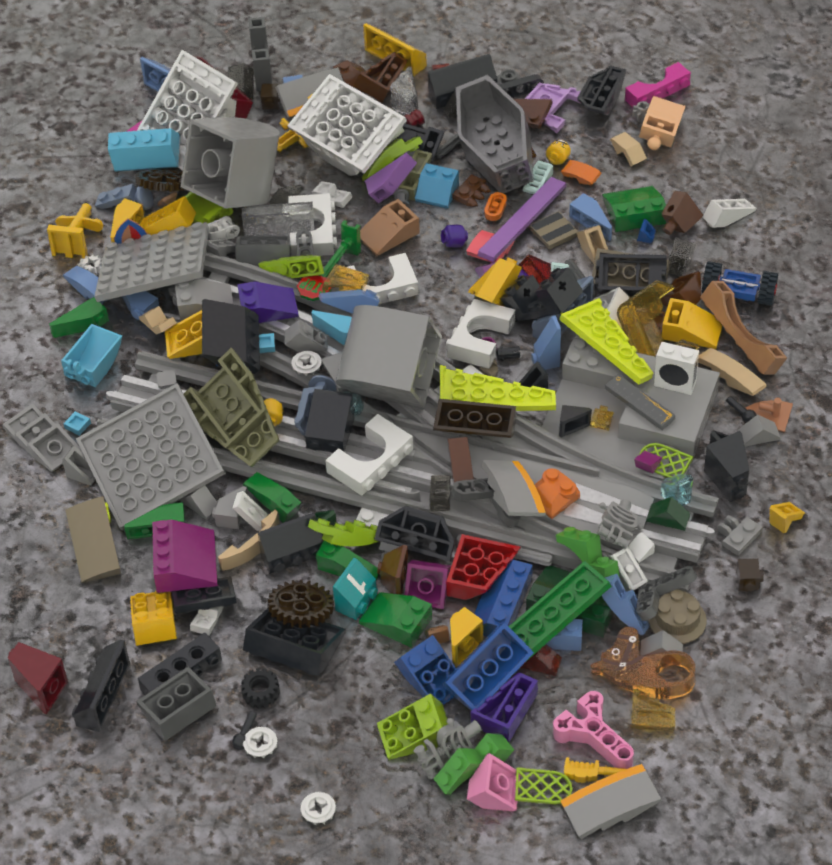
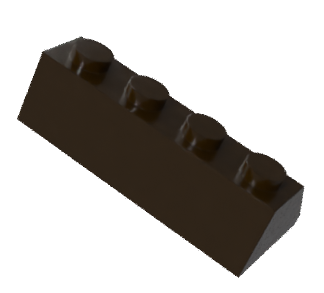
[433,399,516,438]

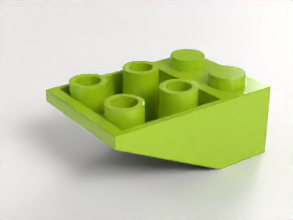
[377,693,448,760]

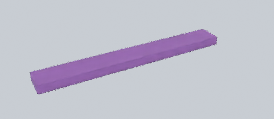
[478,177,566,262]

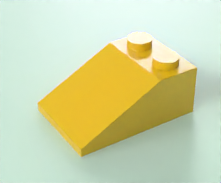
[139,196,196,235]
[165,310,202,359]

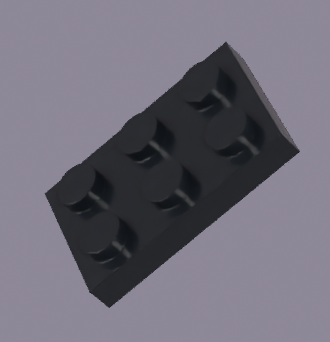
[172,576,237,613]

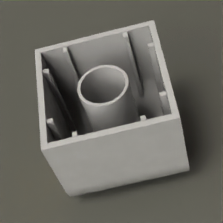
[181,117,280,208]
[335,305,442,409]

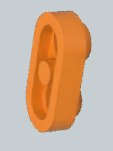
[484,192,507,221]

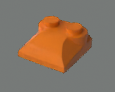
[534,468,580,519]

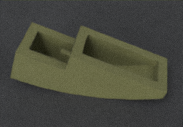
[398,150,432,201]

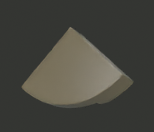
[479,359,498,377]

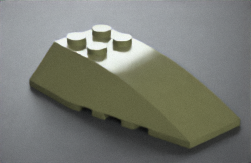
[184,348,280,467]

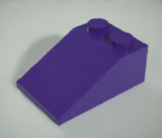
[237,281,299,323]

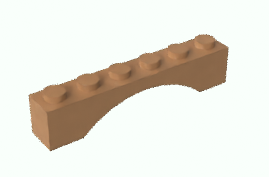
[700,281,787,375]

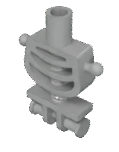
[597,499,643,549]
[414,718,482,779]

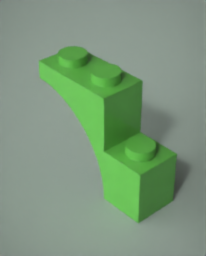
[556,527,620,578]
[434,733,514,795]

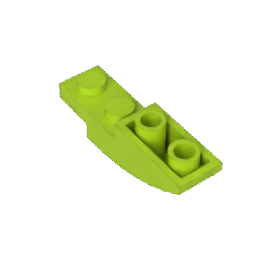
[362,137,423,181]
[258,255,324,278]
[308,518,379,547]

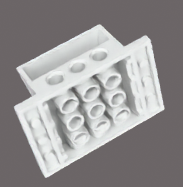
[137,50,238,170]
[287,74,407,176]

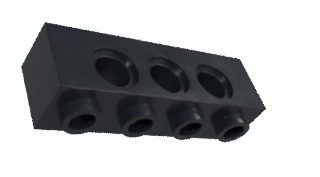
[137,633,222,695]

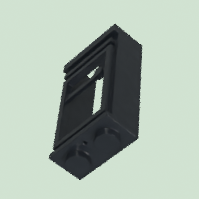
[595,254,667,295]

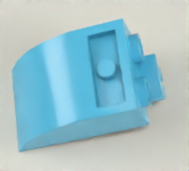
[61,324,123,388]

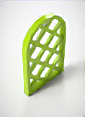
[639,443,693,483]
[515,768,572,804]

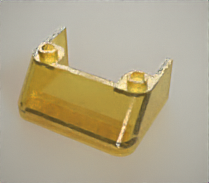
[617,280,700,357]

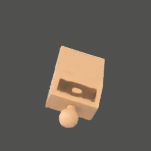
[639,96,686,150]

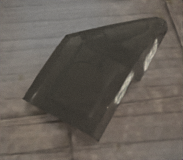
[269,185,303,211]

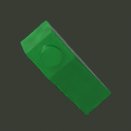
[49,297,109,338]
[243,472,301,523]
[124,502,186,540]
[316,540,379,580]

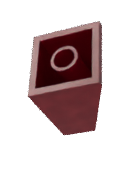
[8,642,68,714]

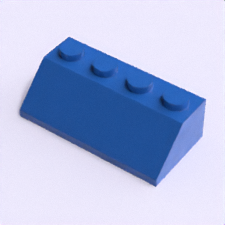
[474,560,532,637]
[441,623,534,711]

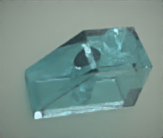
[661,474,693,506]

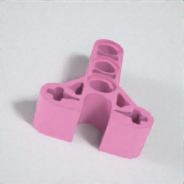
[553,691,634,769]

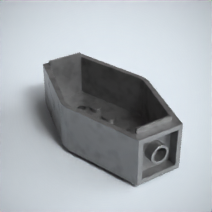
[456,75,534,193]

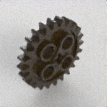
[135,169,184,192]
[267,580,334,628]

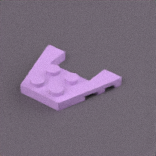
[525,83,581,133]

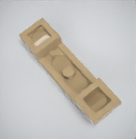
[218,510,280,571]

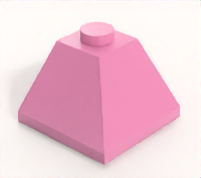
[467,754,520,812]

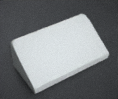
[609,546,648,591]

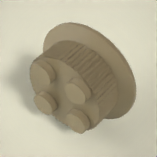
[649,589,707,644]

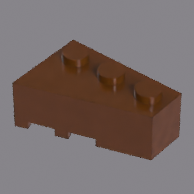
[354,52,408,103]

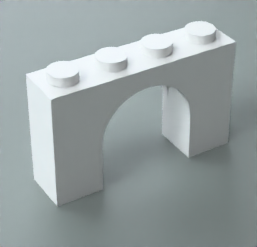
[288,193,337,256]
[337,253,419,304]
[445,299,515,369]
[325,414,414,496]

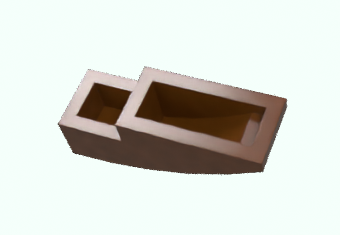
[448,437,475,488]

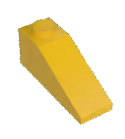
[110,198,144,243]

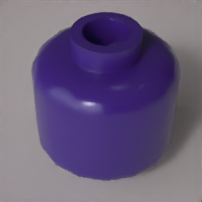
[441,224,468,248]

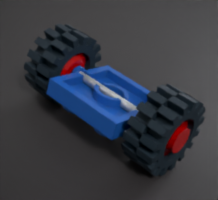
[701,261,779,306]

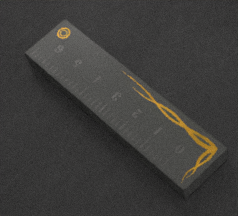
[605,374,675,430]

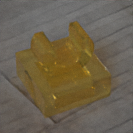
[590,405,614,431]

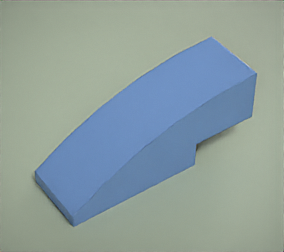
[63,266,107,304]
[602,574,649,635]

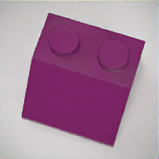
[404,560,452,609]

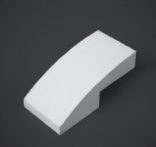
[312,181,353,208]
[190,606,223,635]

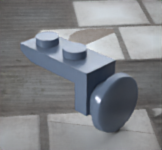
[95,184,154,210]
[294,375,336,436]

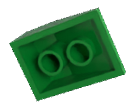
[359,592,432,648]

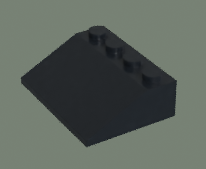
[202,299,260,375]
[243,608,346,676]

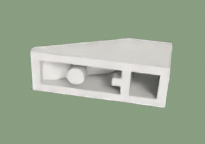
[702,199,757,228]

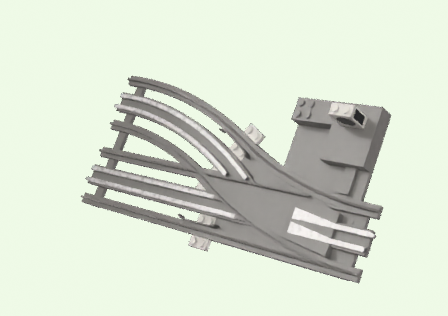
[97,252,720,592]

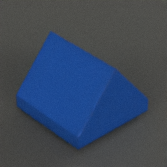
[637,219,656,243]

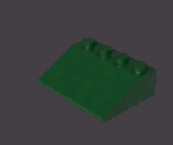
[526,566,614,638]

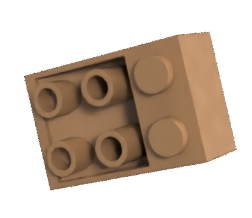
[360,199,420,256]

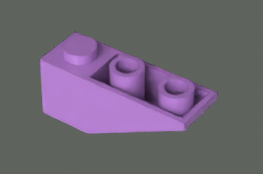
[365,152,417,203]

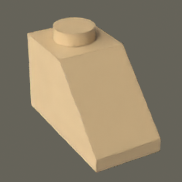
[576,225,608,264]

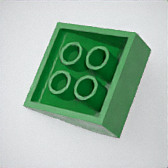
[602,186,667,232]

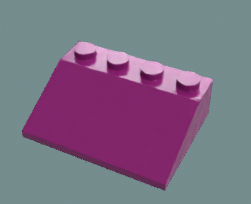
[152,520,218,593]

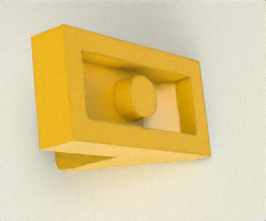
[769,502,805,534]

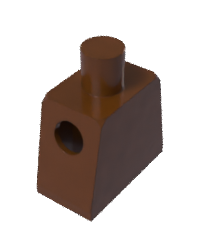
[662,190,704,235]

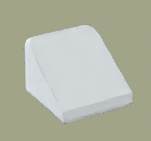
[628,532,655,563]

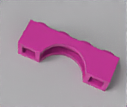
[625,62,691,107]

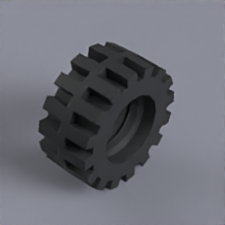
[241,668,280,709]

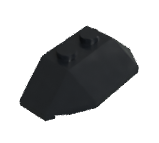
[577,65,626,116]
[374,506,455,561]

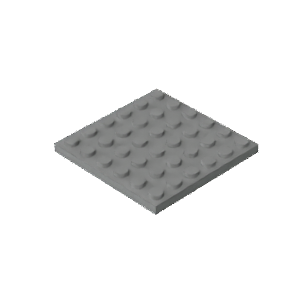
[95,222,209,302]
[76,383,226,531]

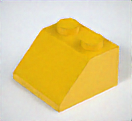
[450,607,483,668]

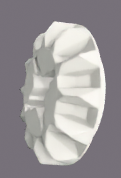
[77,254,103,276]
[291,351,322,376]
[243,727,277,758]
[301,792,336,825]

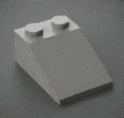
[175,279,234,321]

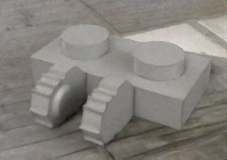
[717,515,763,556]

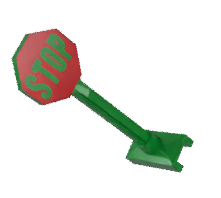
[297,220,361,301]

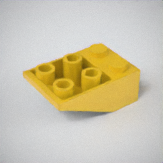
[661,298,723,349]
[130,591,177,646]

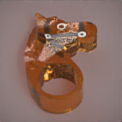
[590,627,696,699]

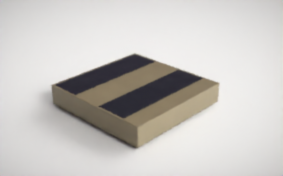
[529,211,578,250]

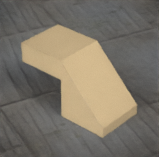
[610,132,647,167]
[139,306,176,334]

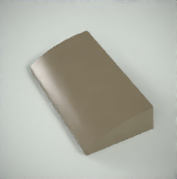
[65,496,121,583]

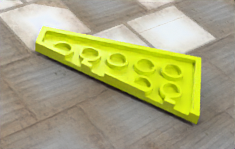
[559,298,654,385]
[440,365,556,411]

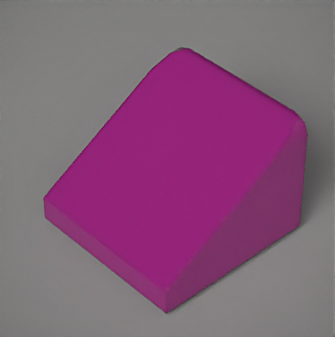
[634,451,662,474]

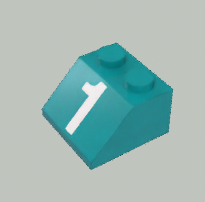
[333,558,378,620]

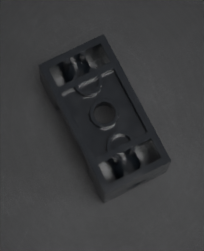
[500,268,583,322]

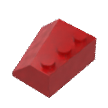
[446,534,521,600]

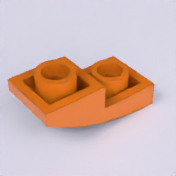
[561,160,602,185]

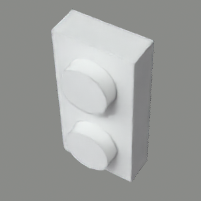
[232,491,268,531]

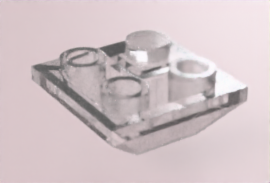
[390,67,418,116]

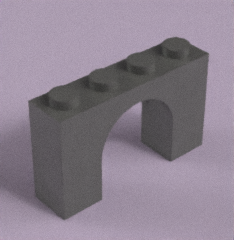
[248,17,272,91]

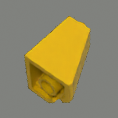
[468,257,522,307]

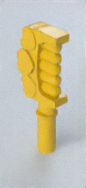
[564,757,625,783]

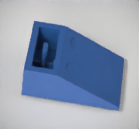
[394,635,456,705]

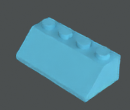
[108,128,180,172]

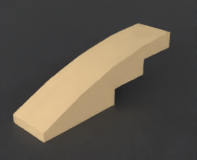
[698,348,767,396]

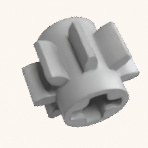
[632,101,649,123]

